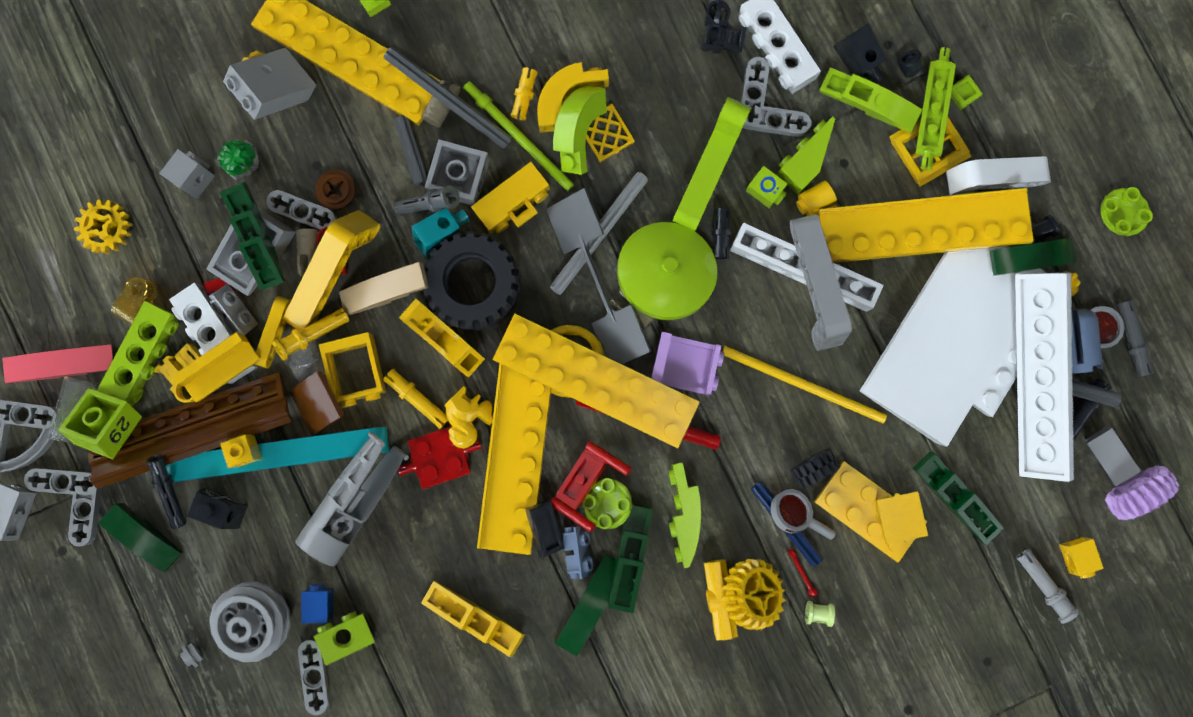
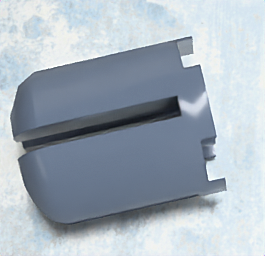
[1071,309,1103,374]

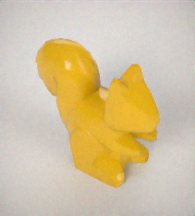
[444,386,493,449]

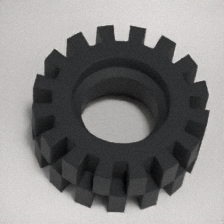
[790,448,841,488]

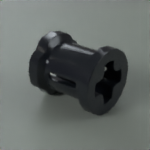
[1031,215,1059,244]

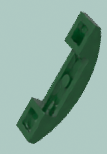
[990,238,1076,276]
[555,554,616,656]

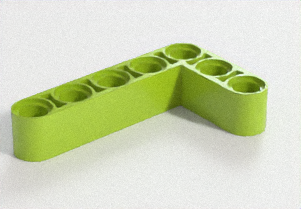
[673,97,752,231]

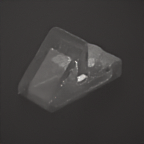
[289,340,326,383]

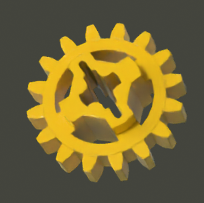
[74,199,133,254]

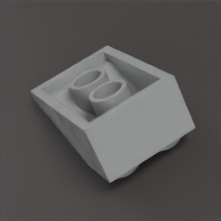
[206,208,296,296]

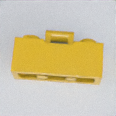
[471,162,550,234]

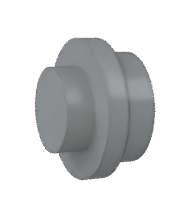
[180,642,204,668]

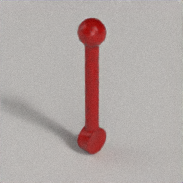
[787,548,818,597]

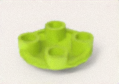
[1100,187,1153,236]
[582,478,632,529]

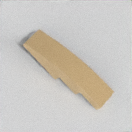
[339,262,429,316]

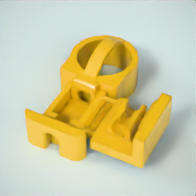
[154,343,202,403]

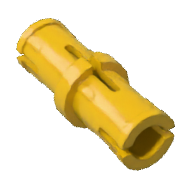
[510,68,538,120]

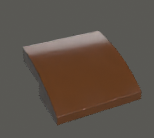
[290,370,344,437]

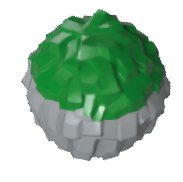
[217,139,259,180]

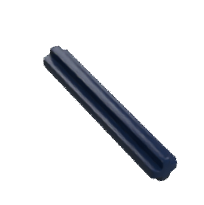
[751,481,823,567]

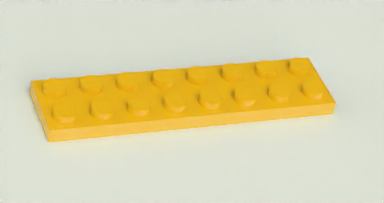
[251,0,441,126]
[492,314,700,448]

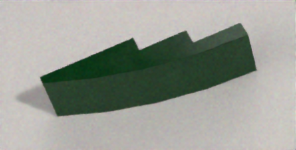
[219,181,285,291]
[912,451,1004,545]
[608,504,653,614]

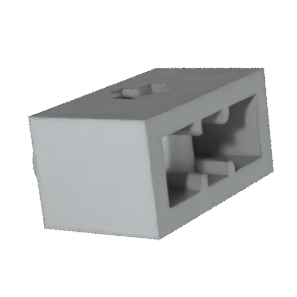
[159,149,215,199]

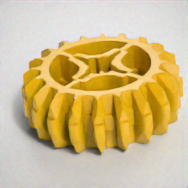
[721,559,787,630]

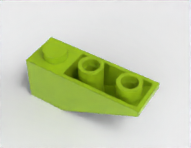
[777,117,835,195]

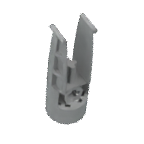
[295,432,409,566]

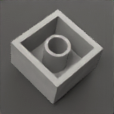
[425,139,490,206]

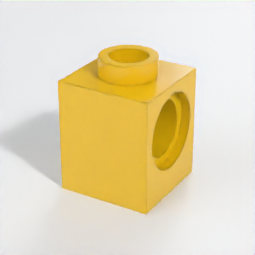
[220,435,262,468]
[1059,537,1104,579]

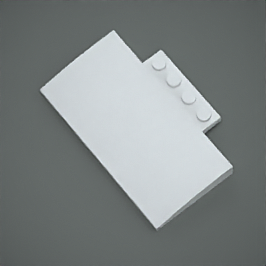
[860,246,1046,447]

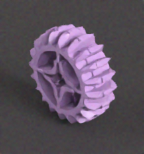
[1105,466,1179,520]

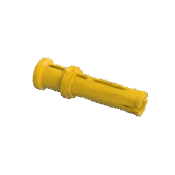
[272,308,349,361]

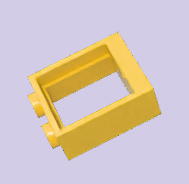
[319,332,387,408]

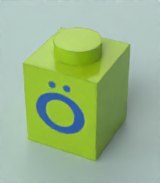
[746,166,788,208]

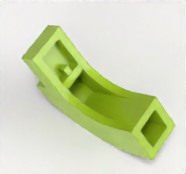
[553,86,607,175]

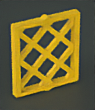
[586,104,635,162]

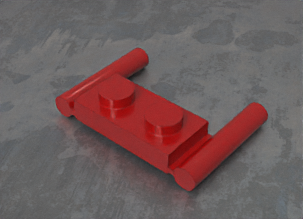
[551,441,632,533]

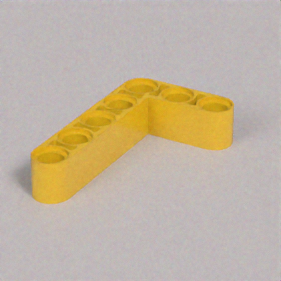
[283,210,381,330]

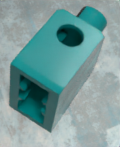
[412,208,470,259]

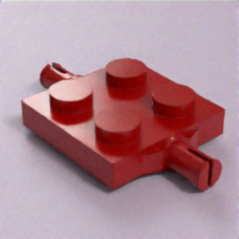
[398,426,482,490]

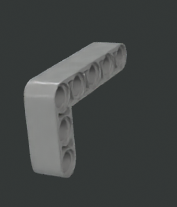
[790,214,852,351]

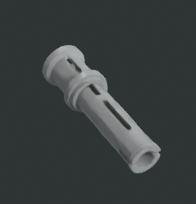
[1016,549,1081,624]

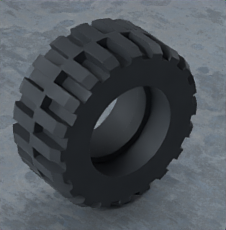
[423,231,521,331]

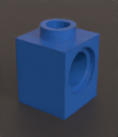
[301,584,333,623]

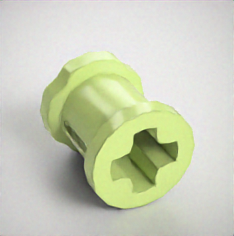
[805,601,835,627]

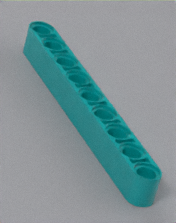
[166,427,390,482]

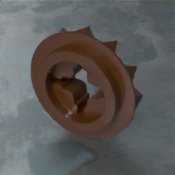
[315,170,355,209]

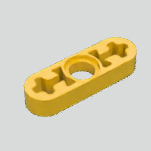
[255,296,291,369]

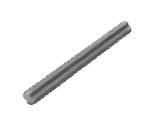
[550,172,648,295]

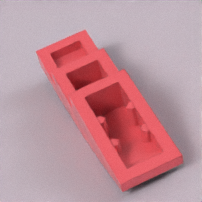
[2,345,113,383]

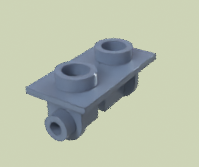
[562,526,593,579]

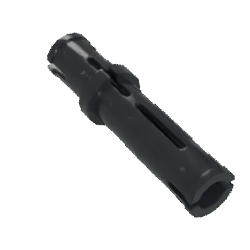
[1073,379,1112,442]
[146,455,187,529]

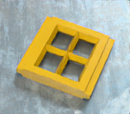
[889,118,972,187]

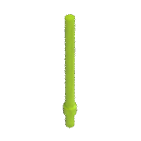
[463,81,574,192]

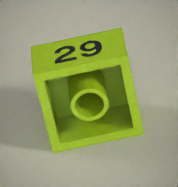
[58,388,142,459]

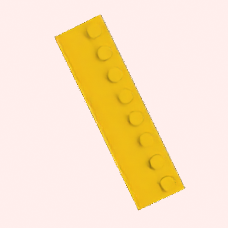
[819,188,1033,263]
[477,363,552,555]

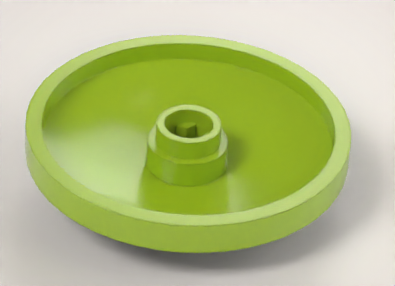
[617,222,717,320]

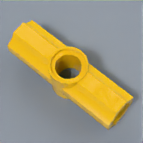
[703,559,738,640]

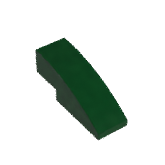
[98,503,182,572]

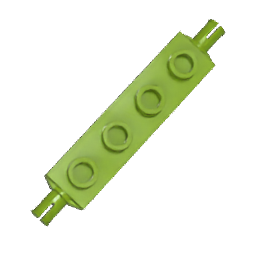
[915,47,956,171]

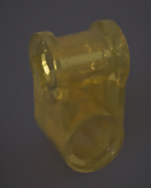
[111,277,158,325]

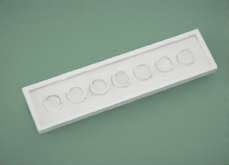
[1015,273,1074,482]

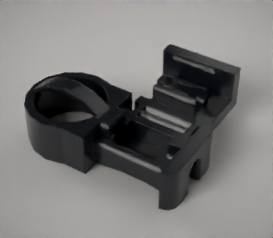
[700,0,747,54]

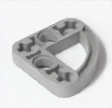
[0,400,62,472]

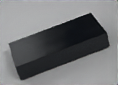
[525,500,564,558]

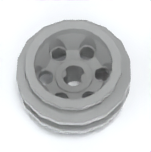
[209,581,291,662]

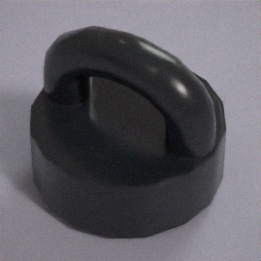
[897,50,924,78]

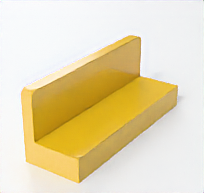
[171,332,260,402]

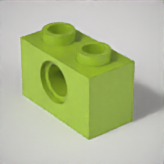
[313,611,375,665]

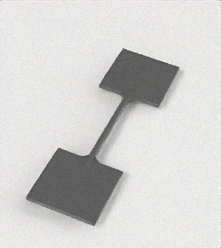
[546,188,651,365]

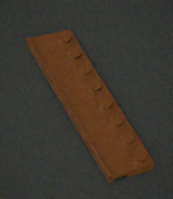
[88,372,291,488]

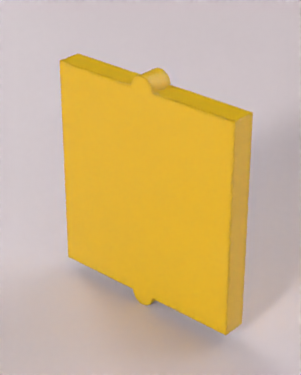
[876,491,928,544]

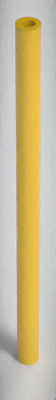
[722,346,887,424]

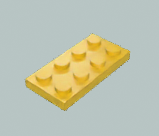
[814,461,927,563]

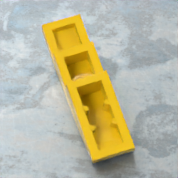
[421,581,525,657]

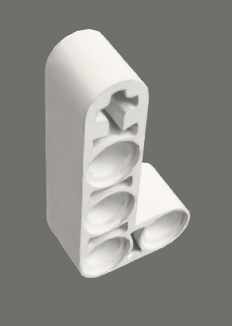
[946,157,1051,196]

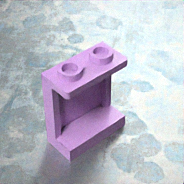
[651,332,724,396]

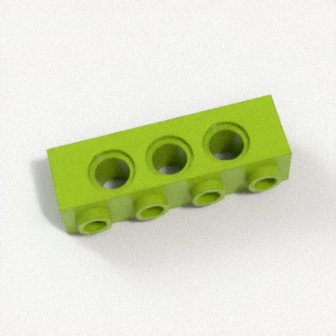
[97,301,179,406]

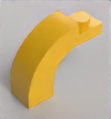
[537,62,609,133]
[399,299,485,378]

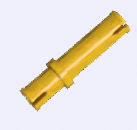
[383,368,448,429]

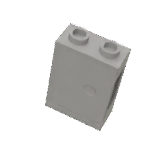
[223,48,316,120]

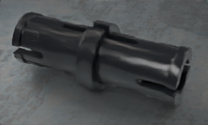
[712,207,732,260]

